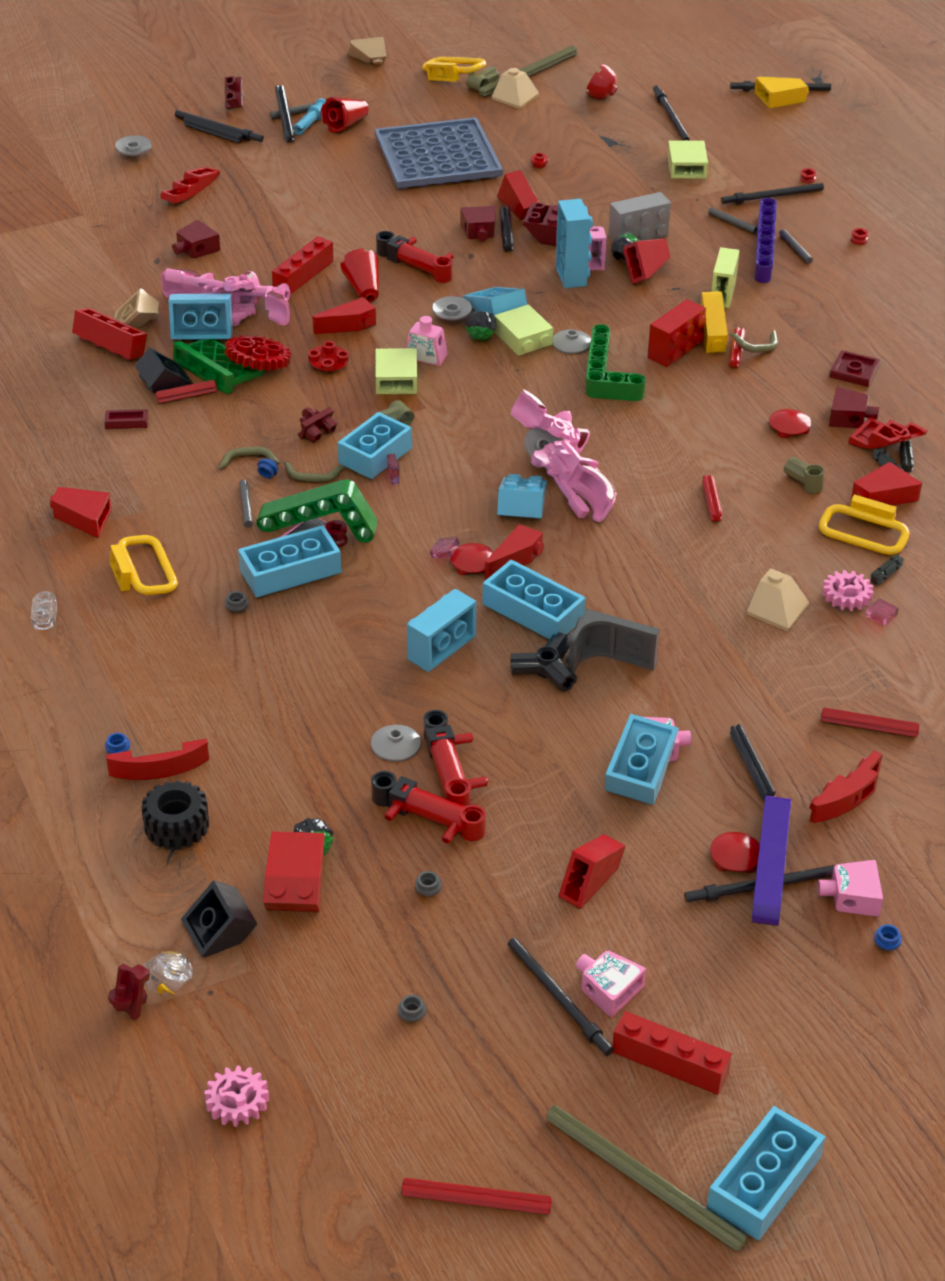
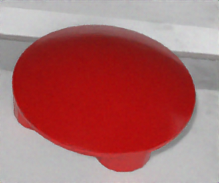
[308,341,349,371]
[769,409,811,438]
[450,543,494,575]
[710,832,760,873]

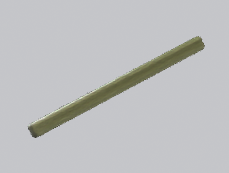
[479,45,577,97]
[547,1105,747,1251]

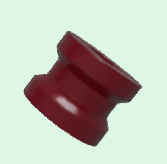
[325,520,348,548]

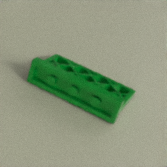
[173,339,264,394]

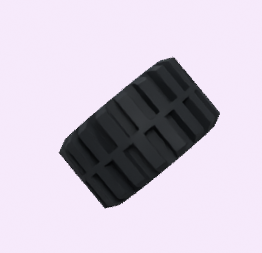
[141,780,209,849]

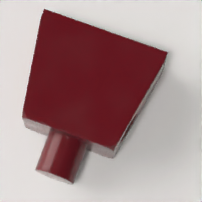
[460,206,496,241]
[172,220,221,258]
[829,387,880,428]

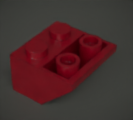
[523,202,558,246]

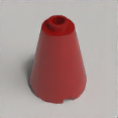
[321,97,369,133]
[340,248,379,302]

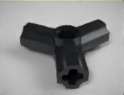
[510,632,577,692]

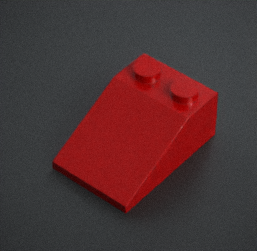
[263,831,325,912]

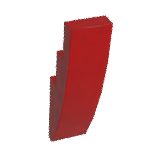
[160,166,220,204]

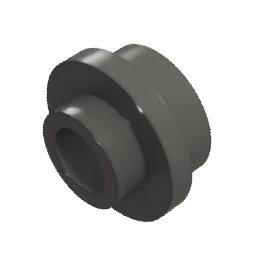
[225,591,248,612]
[415,871,442,896]
[398,995,426,1022]

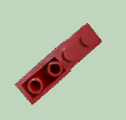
[809,750,883,823]

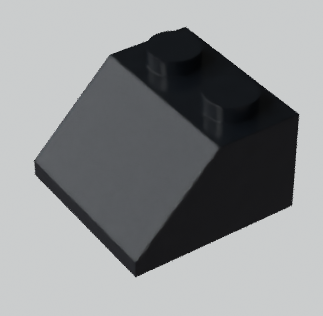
[135,347,194,393]
[181,880,258,958]

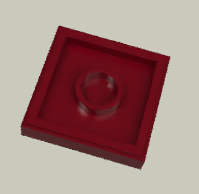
[829,350,880,387]

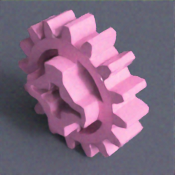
[822,570,874,611]
[204,1066,269,1127]

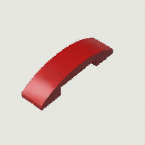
[106,739,209,780]

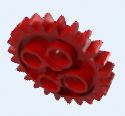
[225,335,291,371]

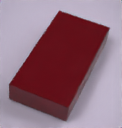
[104,409,148,429]

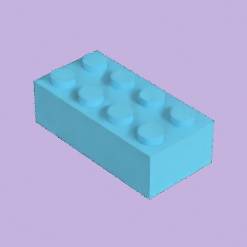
[555,199,593,288]
[238,525,342,597]
[482,560,586,639]
[707,1106,826,1241]

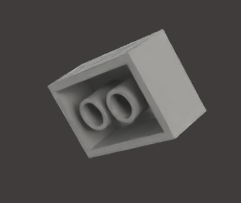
[608,192,671,241]

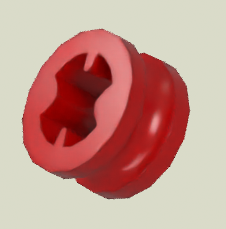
[800,168,817,183]
[851,228,869,245]

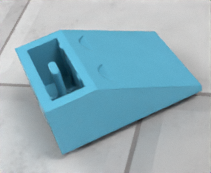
[497,474,547,518]

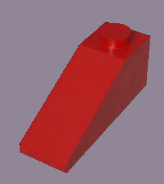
[312,297,376,334]
[485,524,544,579]

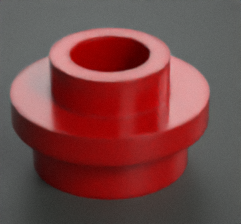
[531,153,548,168]

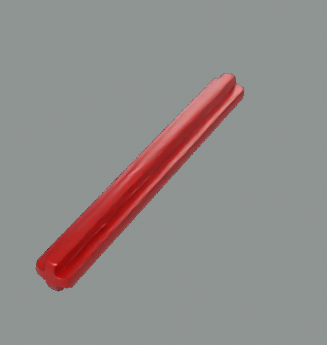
[401,1178,552,1214]

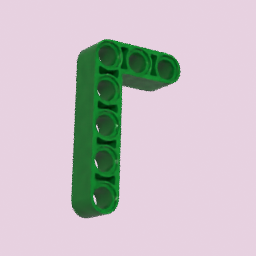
[585,324,646,401]
[256,479,378,543]

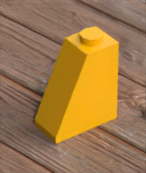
[754,77,809,108]
[700,291,728,353]

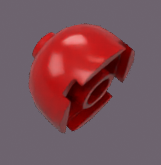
[586,64,618,100]

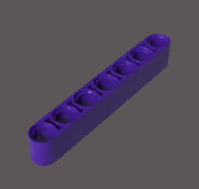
[754,198,777,283]
[751,796,791,926]

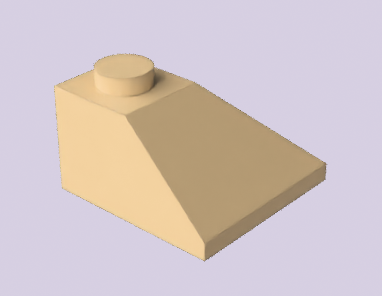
[347,37,387,65]
[492,68,539,109]
[114,288,159,328]
[746,568,809,632]

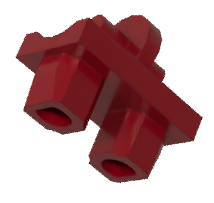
[225,76,244,110]
[298,407,337,443]
[108,963,150,1020]

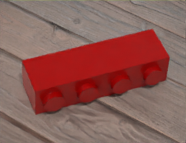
[272,236,334,295]
[72,308,147,361]
[612,1011,732,1095]

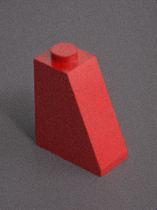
[497,170,539,220]
[623,239,670,284]
[851,462,922,506]
[50,487,112,538]
[558,834,626,909]

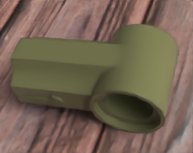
[466,66,499,91]
[369,400,415,426]
[784,456,824,494]

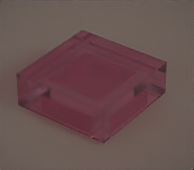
[387,453,400,485]
[429,537,460,558]
[866,598,899,626]

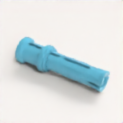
[293,98,326,135]

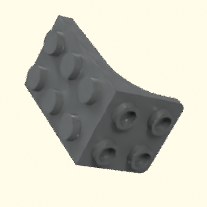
[566,609,660,673]

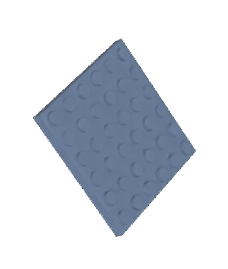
[374,117,503,189]

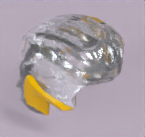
[143,951,193,995]

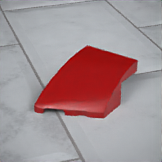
[848,417,928,449]

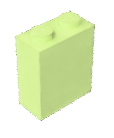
[667,141,708,178]
[711,247,740,308]
[494,304,553,356]
[376,348,417,394]

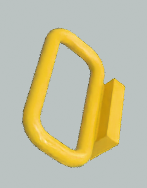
[422,57,486,82]
[818,494,910,555]
[109,535,178,595]

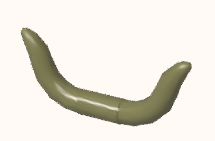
[730,330,778,353]
[219,446,280,469]
[284,462,345,482]

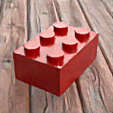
[647,299,706,367]

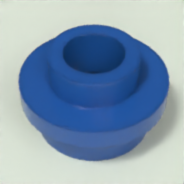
[257,459,278,478]
[105,733,130,754]
[874,924,902,950]

